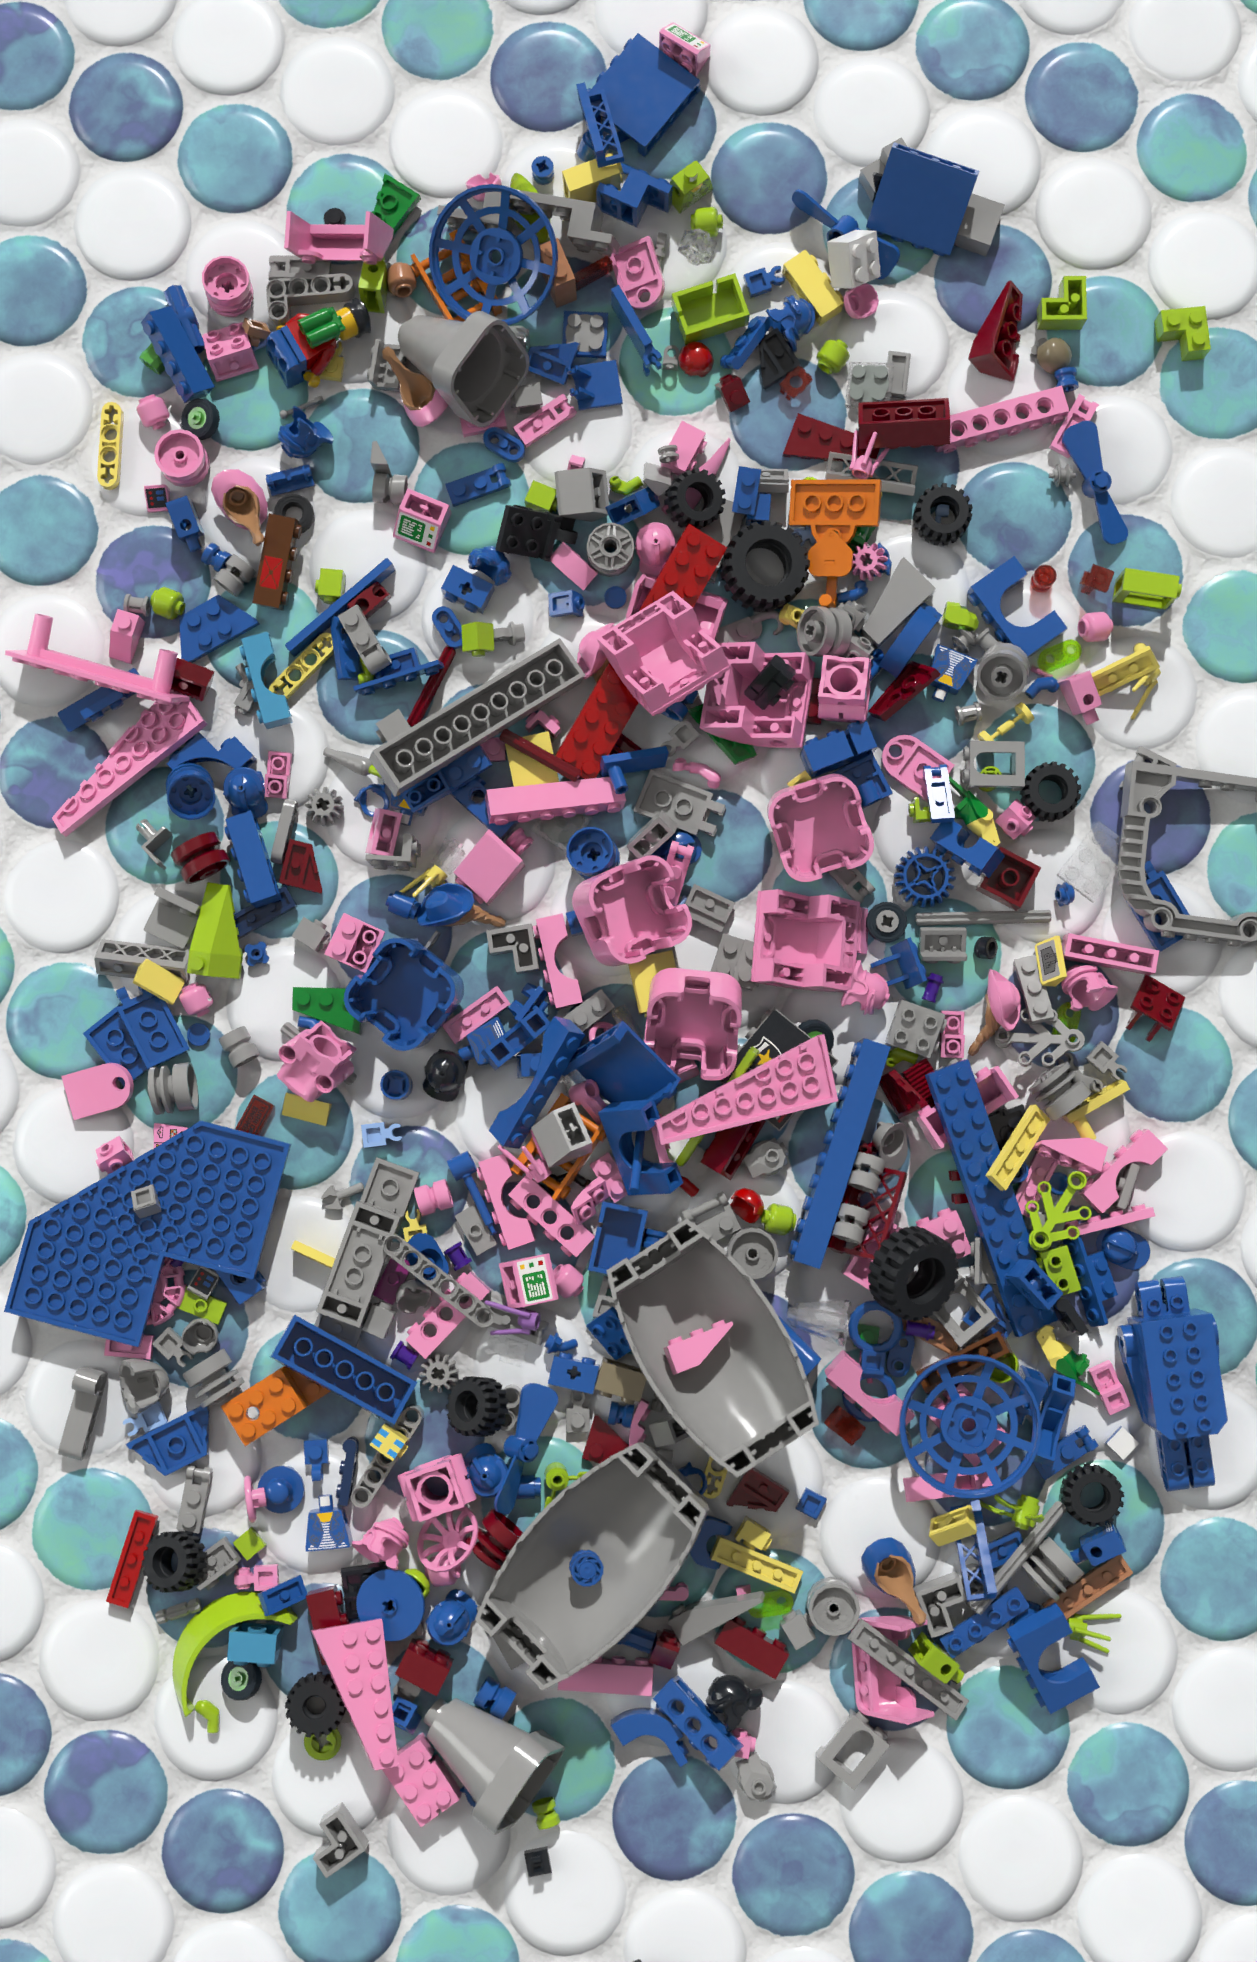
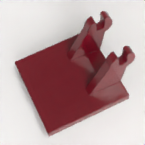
[1125,975,1185,1042]

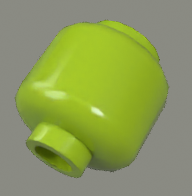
[691,207,723,238]
[816,339,850,374]
[150,587,186,620]
[761,1203,797,1236]

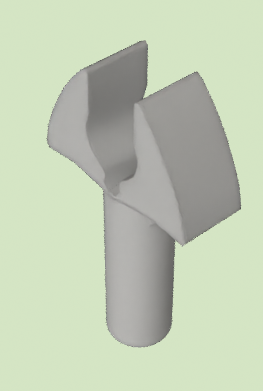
[321,1182,364,1210]

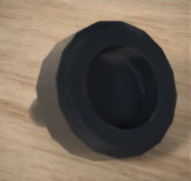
[974,936,998,959]

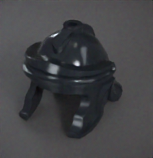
[422,1049,469,1102]
[705,1675,763,1732]

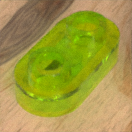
[1037,639,1082,672]
[1051,1002,1081,1046]
[748,1589,794,1618]

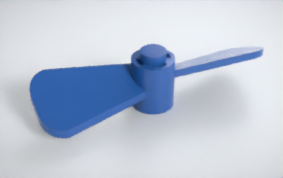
[792,189,900,279]
[1062,421,1128,545]
[494,1383,558,1515]

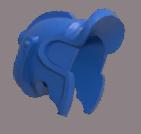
[766,295,815,352]
[278,406,333,458]
[223,767,268,818]
[463,1443,509,1498]
[426,1589,478,1646]

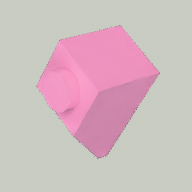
[109,609,145,664]

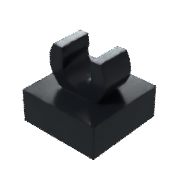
[524,1846,552,1877]

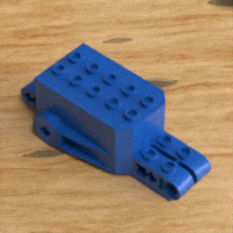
[1117,1276,1228,1492]

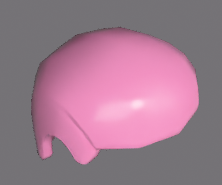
[466,173,502,202]
[843,283,879,320]

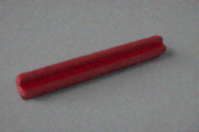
[407,646,456,727]
[499,729,581,782]

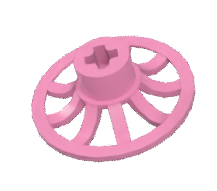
[417,1506,478,1572]

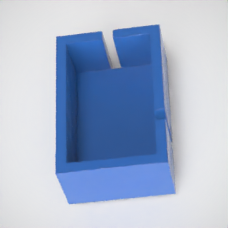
[800,721,877,779]
[588,1201,648,1274]

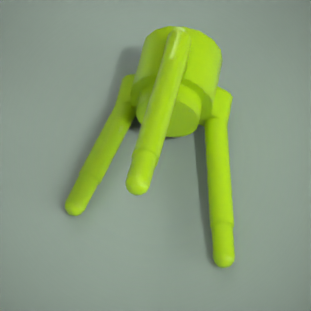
[1067,1613,1122,1654]

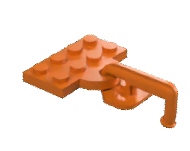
[789,479,882,608]

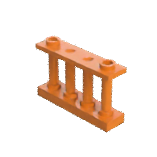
[410,229,503,322]
[510,1093,607,1202]

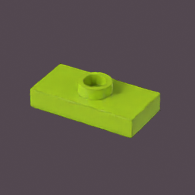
[176,1286,228,1325]

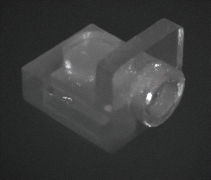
[431,838,466,875]

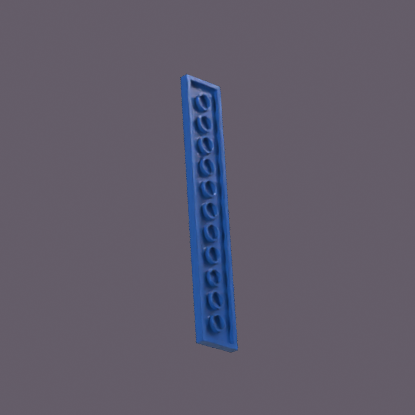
[925,1059,1058,1337]

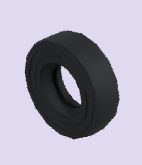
[274,494,314,534]

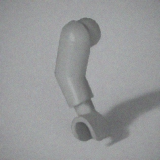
[1058,1053,1103,1093]

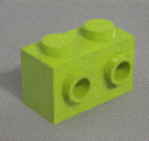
[1036,1244,1081,1296]

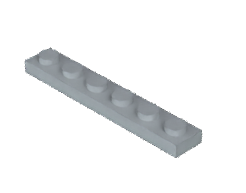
[847,1618,969,1721]

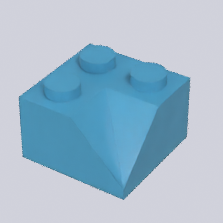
[227,1622,285,1667]

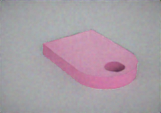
[609,236,665,310]
[881,735,955,803]
[61,1063,134,1120]

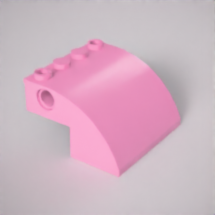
[596,591,731,716]
[699,642,816,748]
[751,889,860,992]

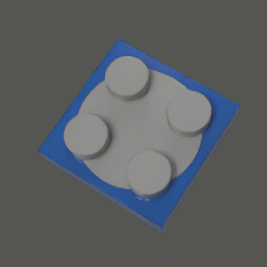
[562,311,608,359]

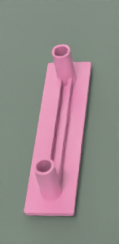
[5,614,190,706]

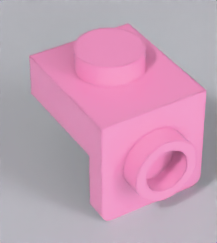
[525,710,561,738]

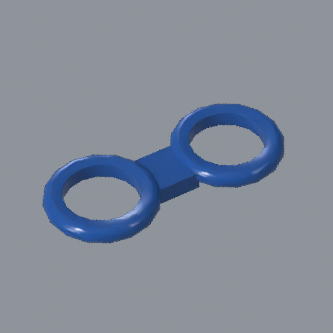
[842,1300,903,1422]

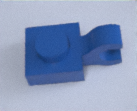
[304,1439,329,1481]

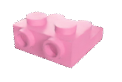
[915,1208,971,1259]

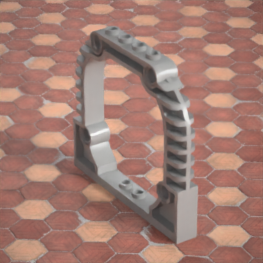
[1117,761,1257,947]

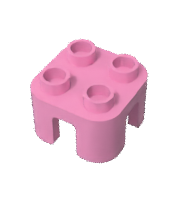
[767,774,874,882]
[572,855,692,967]
[644,968,742,1081]

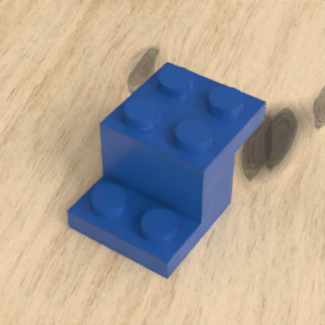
[596,168,672,227]

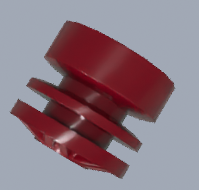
[466,1509,523,1572]

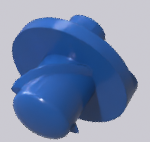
[258,1466,305,1513]

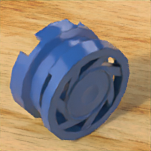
[569,1550,604,1586]

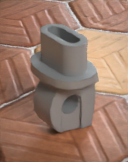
[494,622,525,645]

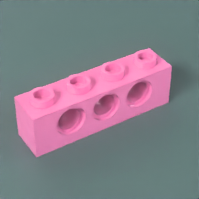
[508,1175,595,1257]
[406,1271,491,1359]

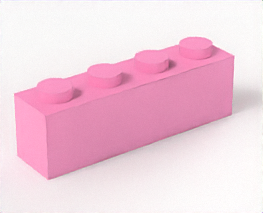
[1062,933,1159,975]
[558,1656,653,1696]

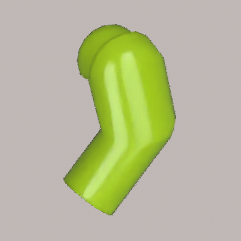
[609,476,643,495]
[195,1700,219,1733]

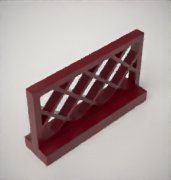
[827,1161,908,1260]

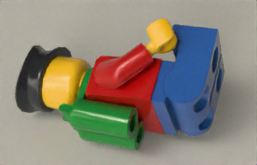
[266,298,371,389]

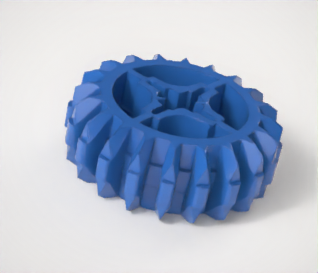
[893,846,956,908]

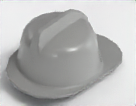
[872,1121,908,1170]

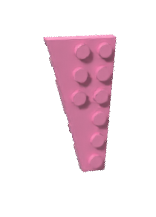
[311,1618,399,1771]

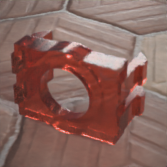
[779,366,813,401]

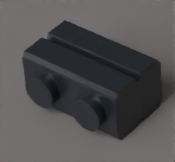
[744,655,796,710]

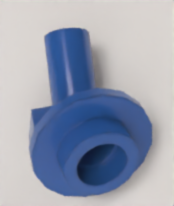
[544,1332,578,1354]

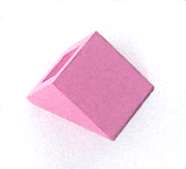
[567,455,585,470]
[736,1584,751,1596]

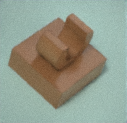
[242,318,271,347]

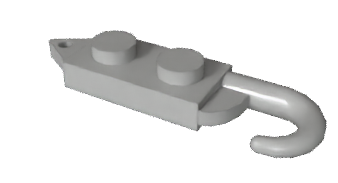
[715,611,784,643]

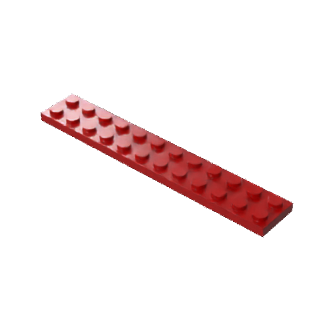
[555,524,727,779]

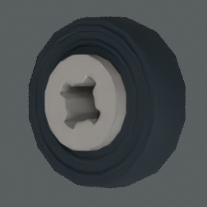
[866,902,907,943]

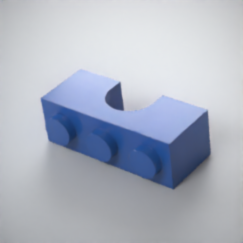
[930,821,1005,878]
[481,1007,550,1071]

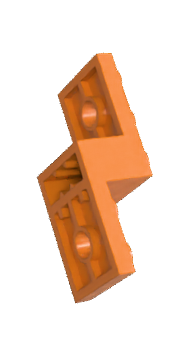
[221,1366,331,1446]

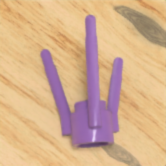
[485,1300,541,1335]

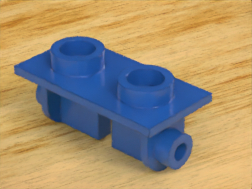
[266,464,315,497]

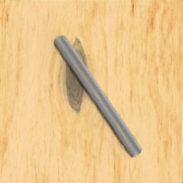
[915,910,1052,926]
[970,1501,1067,1615]

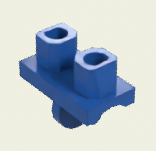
[508,983,549,1022]

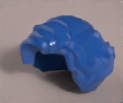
[468,546,512,586]

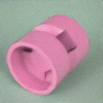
[414,1179,454,1216]

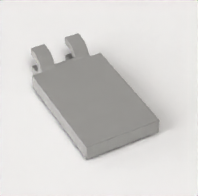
[698,498,745,584]
[633,769,726,837]

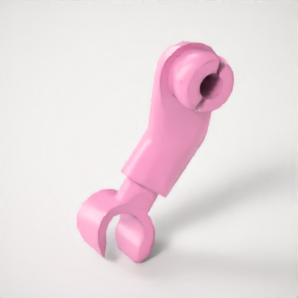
[672,758,721,789]

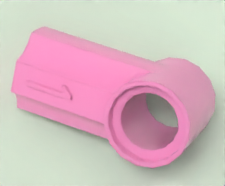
[569,1079,607,1125]

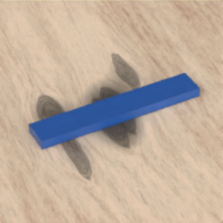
[285,558,396,657]

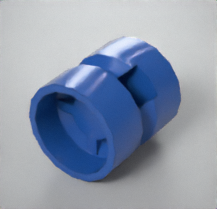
[380,1070,413,1100]
[473,1676,516,1720]

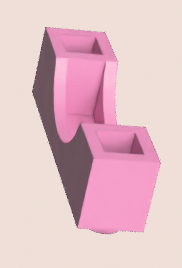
[533,913,583,1010]
[1079,1129,1168,1213]
[476,1154,536,1250]
[824,1350,915,1436]

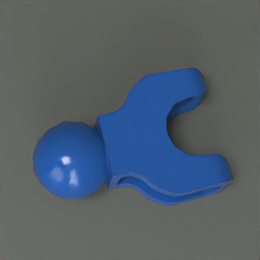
[690,1515,733,1570]

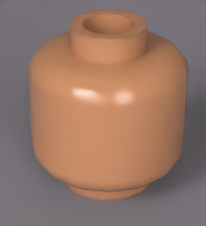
[387,262,416,298]

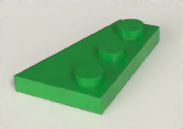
[372,173,421,236]
[688,704,757,765]
[292,987,361,1035]

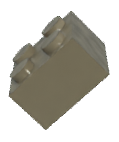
[595,1357,647,1404]

